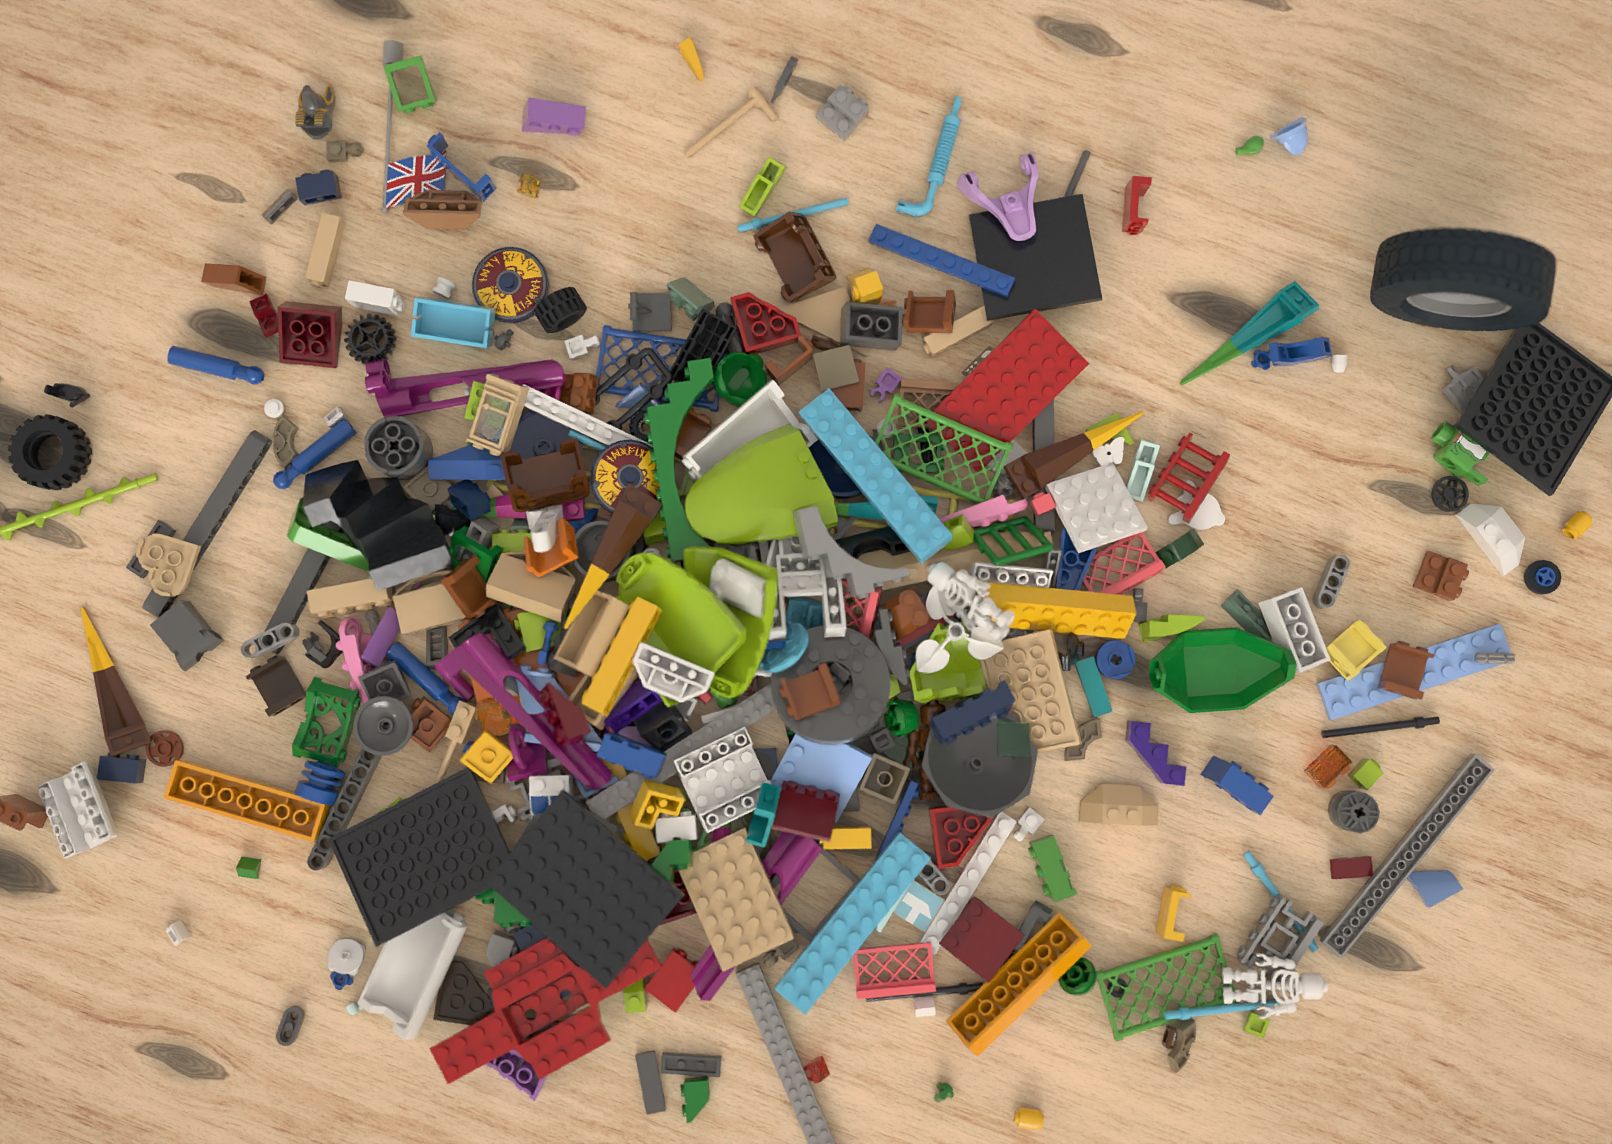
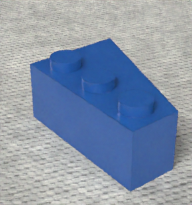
[597,732,667,779]
[1200,756,1274,815]

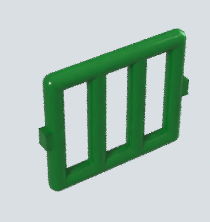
[973,516,1054,566]

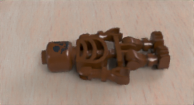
[904,700,946,800]

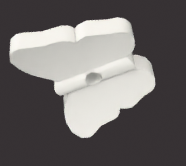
[1092,437,1124,466]

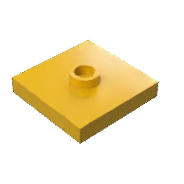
[460,729,513,784]

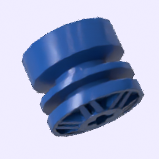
[294,761,346,806]

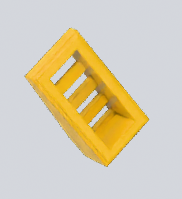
[679,37,704,81]

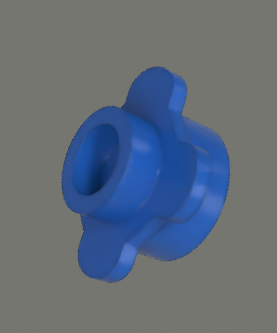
[1251,349,1271,370]
[330,972,353,990]

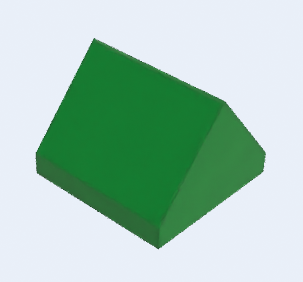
[236,857,261,879]

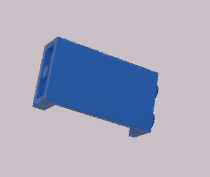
[427,132,496,202]

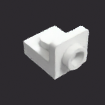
[492,803,518,823]

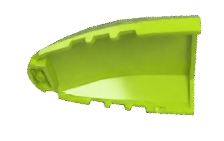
[685,424,838,545]
[684,546,778,698]
[616,553,747,707]

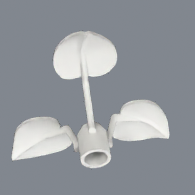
[916,586,1004,673]

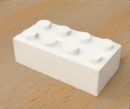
[1258,587,1330,674]

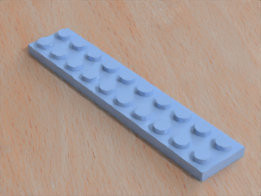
[1316,623,1511,720]

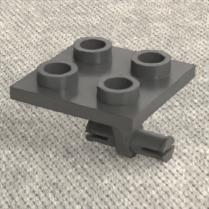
[628,292,671,331]

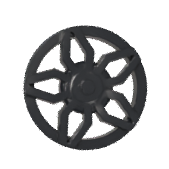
[1431,476,1469,512]

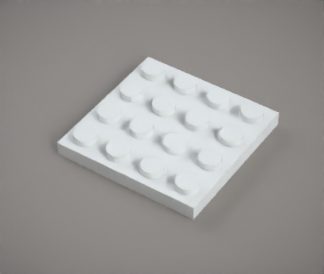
[1044,463,1148,553]

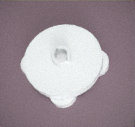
[327,939,366,975]

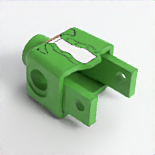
[1431,421,1490,486]

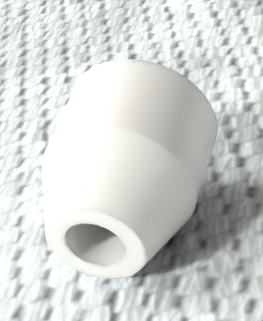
[1331,355,1348,373]

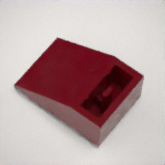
[539,682,591,747]

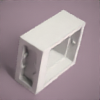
[345,280,405,317]

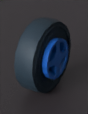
[1524,560,1562,595]

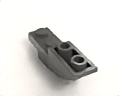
[873,606,910,685]

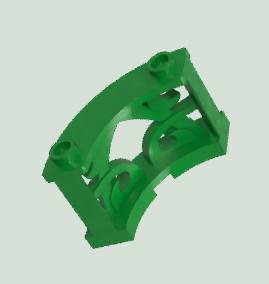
[292,677,362,768]

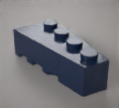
[929,680,1016,744]

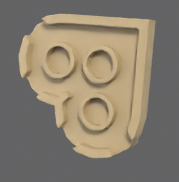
[136,533,201,597]

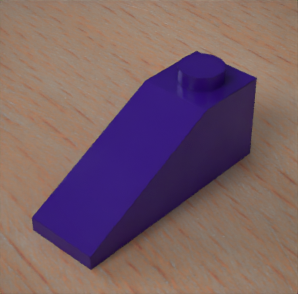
[604,679,662,733]

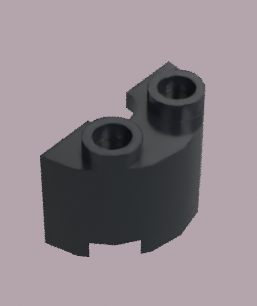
[435,504,473,536]

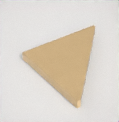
[779,286,869,357]

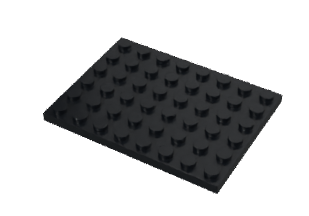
[1454,323,1612,496]
[328,767,510,947]
[486,790,684,988]

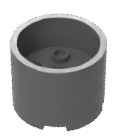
[365,416,433,480]
[573,521,635,582]

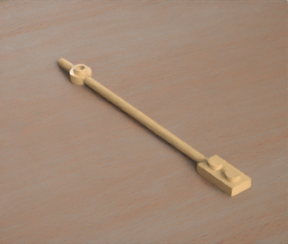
[433,700,479,785]

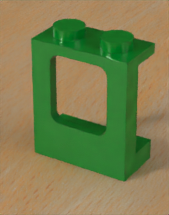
[893,433,944,474]
[450,526,503,583]

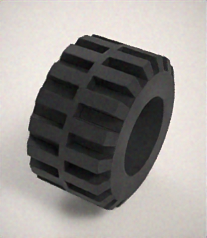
[534,287,587,333]

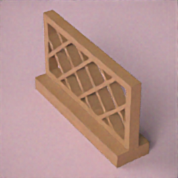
[897,379,959,429]

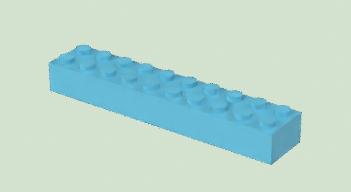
[799,388,952,564]
[774,831,931,1015]

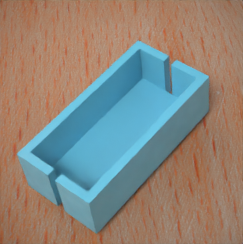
[411,296,496,348]

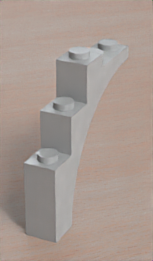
[793,506,910,599]

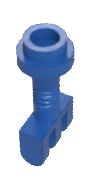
[568,508,599,534]
[537,621,559,665]

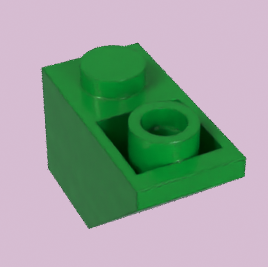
[681,1076,710,1123]

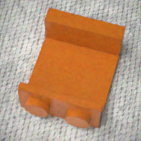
[523,518,579,578]

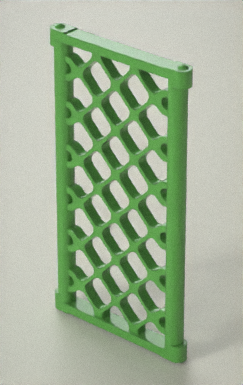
[875,394,1013,504]
[1096,933,1238,1042]

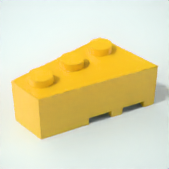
[847,268,883,304]

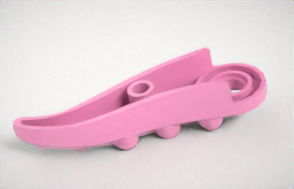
[939,495,1028,528]
[336,617,375,705]

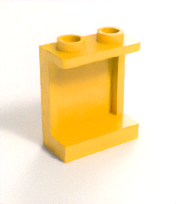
[1156,884,1192,942]

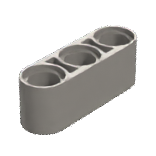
[1312,555,1350,609]
[240,623,300,658]
[918,846,949,895]

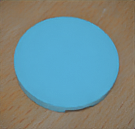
[759,621,809,673]

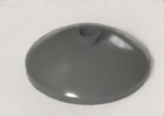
[353,696,414,756]

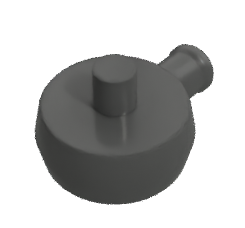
[494,329,514,350]

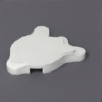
[1168,480,1225,530]

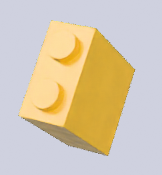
[819,825,871,849]

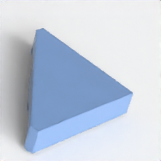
[615,382,662,410]

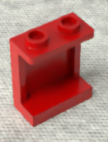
[1122,176,1152,235]
[644,948,698,1013]

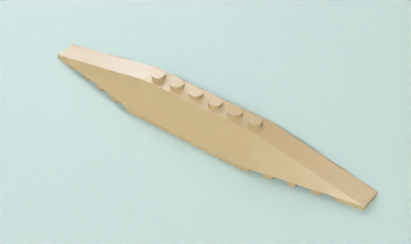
[784,531,1053,611]

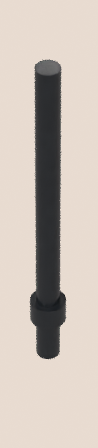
[1321,716,1440,738]
[866,982,983,1002]

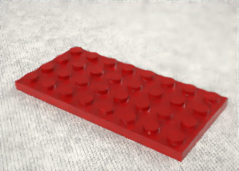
[925,308,1089,472]

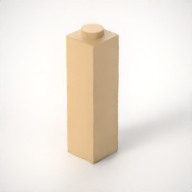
[305,213,346,288]
[922,306,993,358]

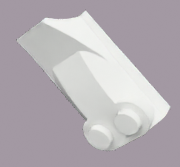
[710,558,767,618]

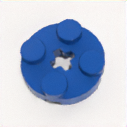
[1095,640,1136,679]

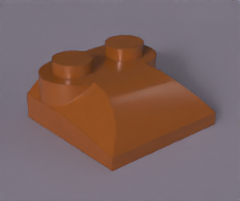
[879,587,932,640]

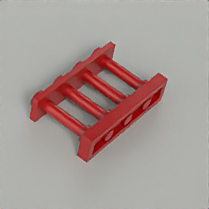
[1148,432,1231,523]

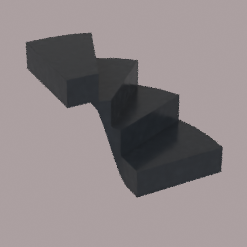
[303,460,454,591]

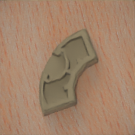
[273,415,299,469]
[1064,718,1102,761]
[1167,1018,1196,1073]

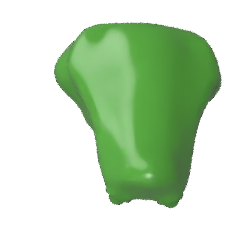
[1235,136,1264,155]
[710,690,738,709]

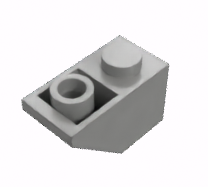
[486,931,519,967]

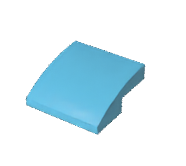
[785,596,824,630]

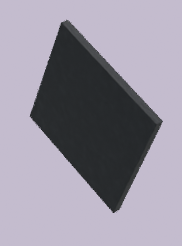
[969,194,1102,321]

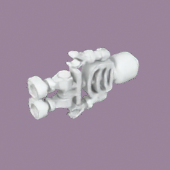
[927,562,1015,642]
[1222,953,1328,1019]

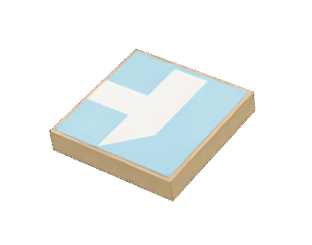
[893,880,945,933]

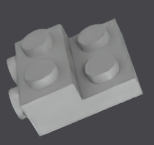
[816,85,869,141]

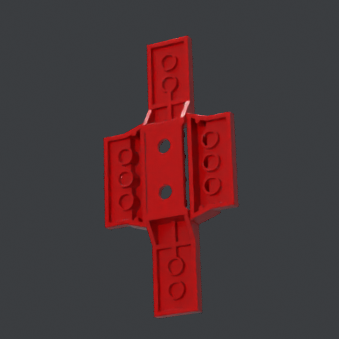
[429,937,662,1084]

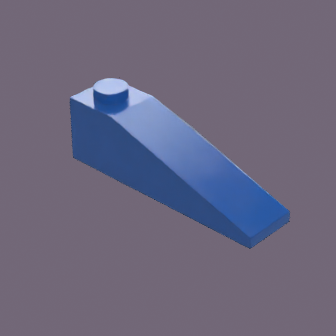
[1056,526,1098,591]

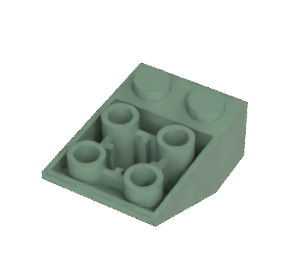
[667,277,715,321]

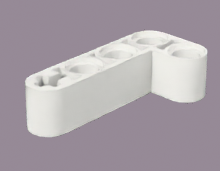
[526,504,564,552]

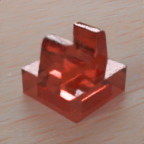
[804,1056,830,1084]

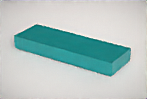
[1075,656,1112,717]

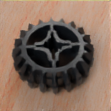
[344,314,397,365]

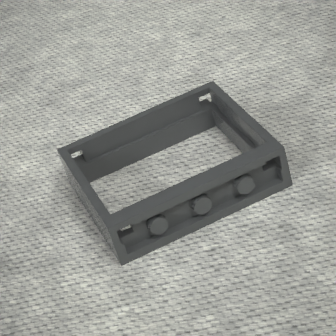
[770,838,860,942]

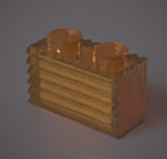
[1304,745,1352,789]

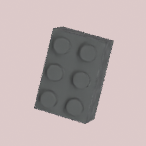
[840,301,903,351]

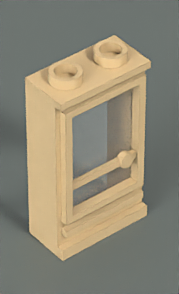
[466,374,530,456]

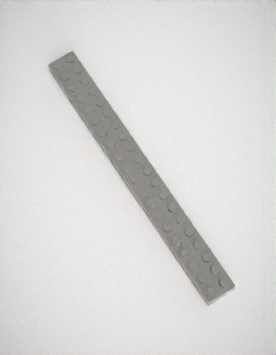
[586,683,776,819]
[1319,754,1495,958]
[736,962,836,1144]

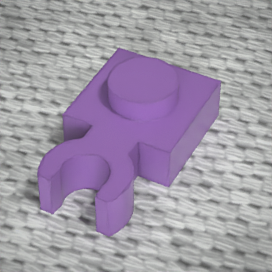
[870,367,902,403]

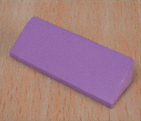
[361,607,400,667]

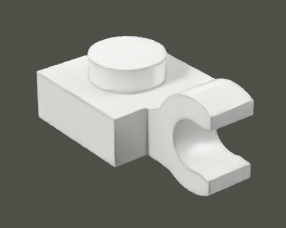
[564,335,601,360]
[1013,807,1045,842]

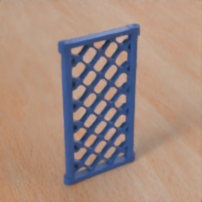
[596,325,727,412]

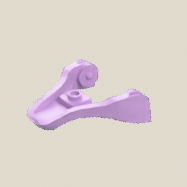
[957,152,1038,241]

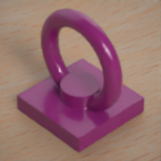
[507,723,548,782]

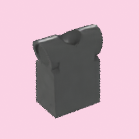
[150,600,225,672]

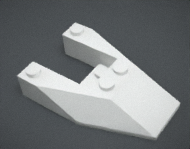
[765,536,846,641]

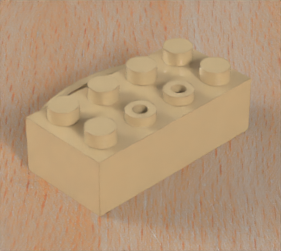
[486,552,576,622]
[393,571,475,635]

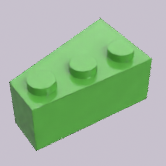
[1028,834,1077,902]

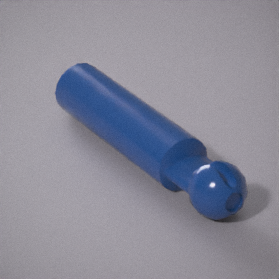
[167,346,264,385]
[273,418,357,489]
[386,642,465,715]

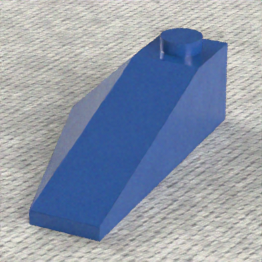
[428,439,505,480]

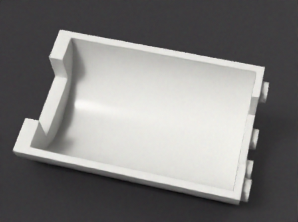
[682,380,818,481]
[357,909,468,1040]

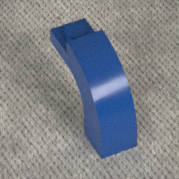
[1268,337,1332,366]

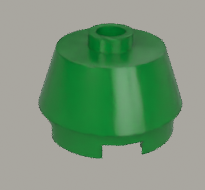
[884,698,918,737]
[1058,957,1096,995]

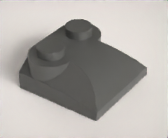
[358,660,411,701]

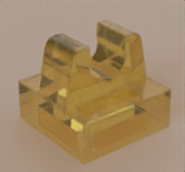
[517,173,541,198]

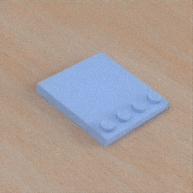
[770,733,873,823]

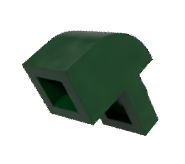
[1155,528,1204,568]

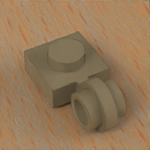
[326,140,363,162]
[762,939,799,967]

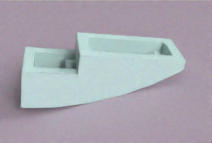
[1126,438,1160,502]

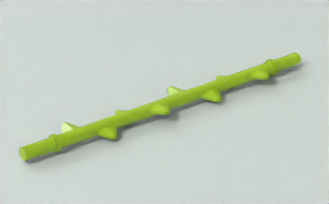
[0,473,159,540]

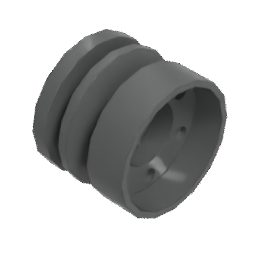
[1328,790,1380,833]

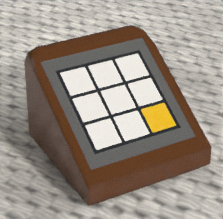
[1162,1025,1177,1049]

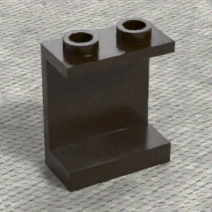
[245,655,306,717]

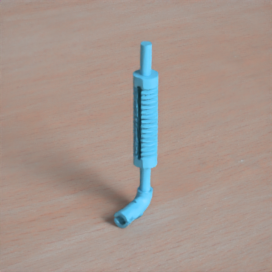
[896,97,962,217]

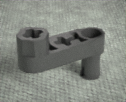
[1013,900,1053,953]

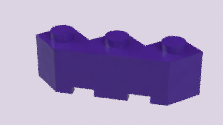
[1125,721,1186,786]

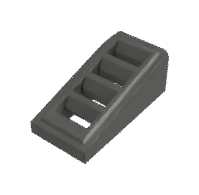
[426,627,448,670]

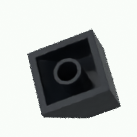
[634,700,693,752]

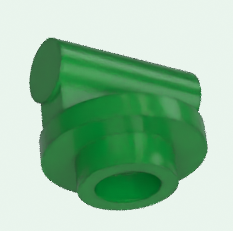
[934,1082,954,1102]

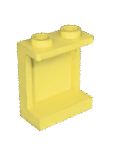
[1326,619,1386,681]

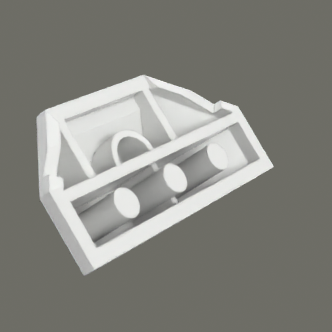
[1455,503,1525,576]
[633,642,715,702]

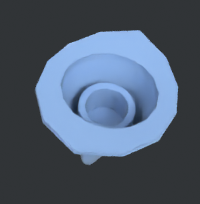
[1270,117,1308,155]

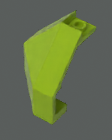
[910,622,987,703]

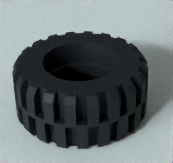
[8,414,92,491]

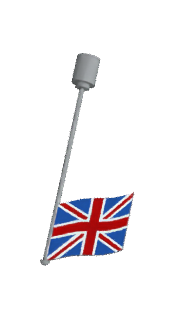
[381,40,446,213]

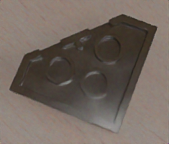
[433,960,495,1025]

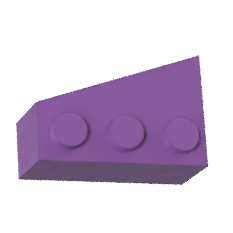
[522,97,586,136]

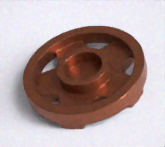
[146,730,184,767]

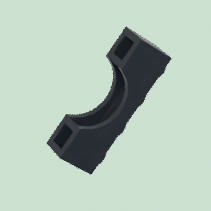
[834,526,911,559]

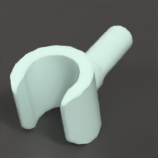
[346,1002,363,1015]

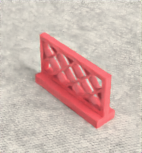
[1082,532,1166,595]
[841,578,883,640]
[853,942,936,999]

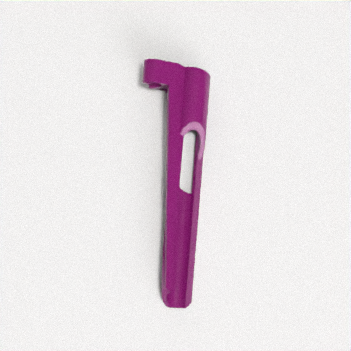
[365,359,566,418]
[434,633,612,789]
[691,822,822,1001]

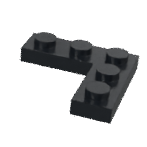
[448,603,526,660]

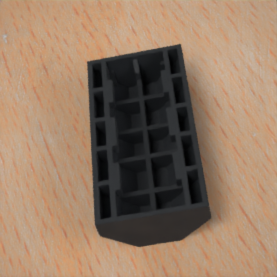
[670,309,737,396]

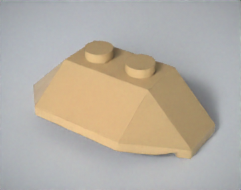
[1079,783,1158,826]

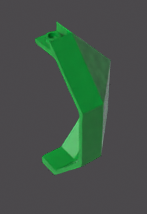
[1149,627,1297,713]

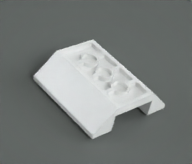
[961,562,1053,637]
[674,727,771,833]
[37,761,119,859]

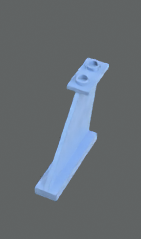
[516,665,603,752]

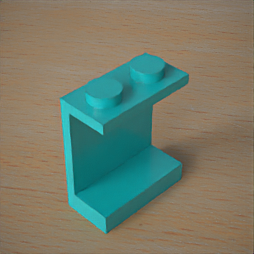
[746,782,781,847]

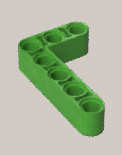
[287,498,369,572]

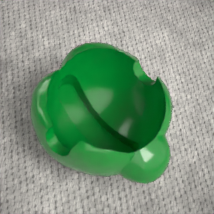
[713,352,767,407]

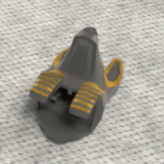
[295,85,335,140]

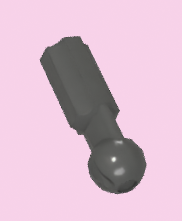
[716,302,746,354]

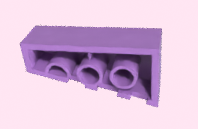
[486,1049,547,1101]

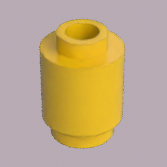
[1562,511,1593,540]
[1014,1107,1044,1130]

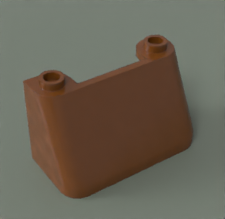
[753,211,837,302]
[500,438,590,512]

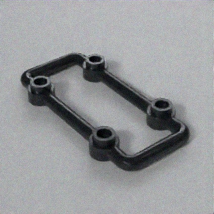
[595,347,673,430]

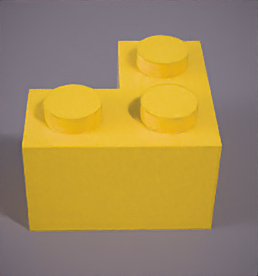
[629,779,685,829]

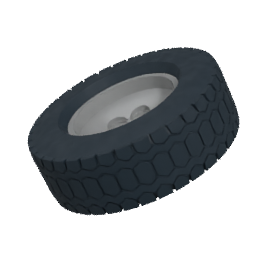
[1370,227,1556,331]

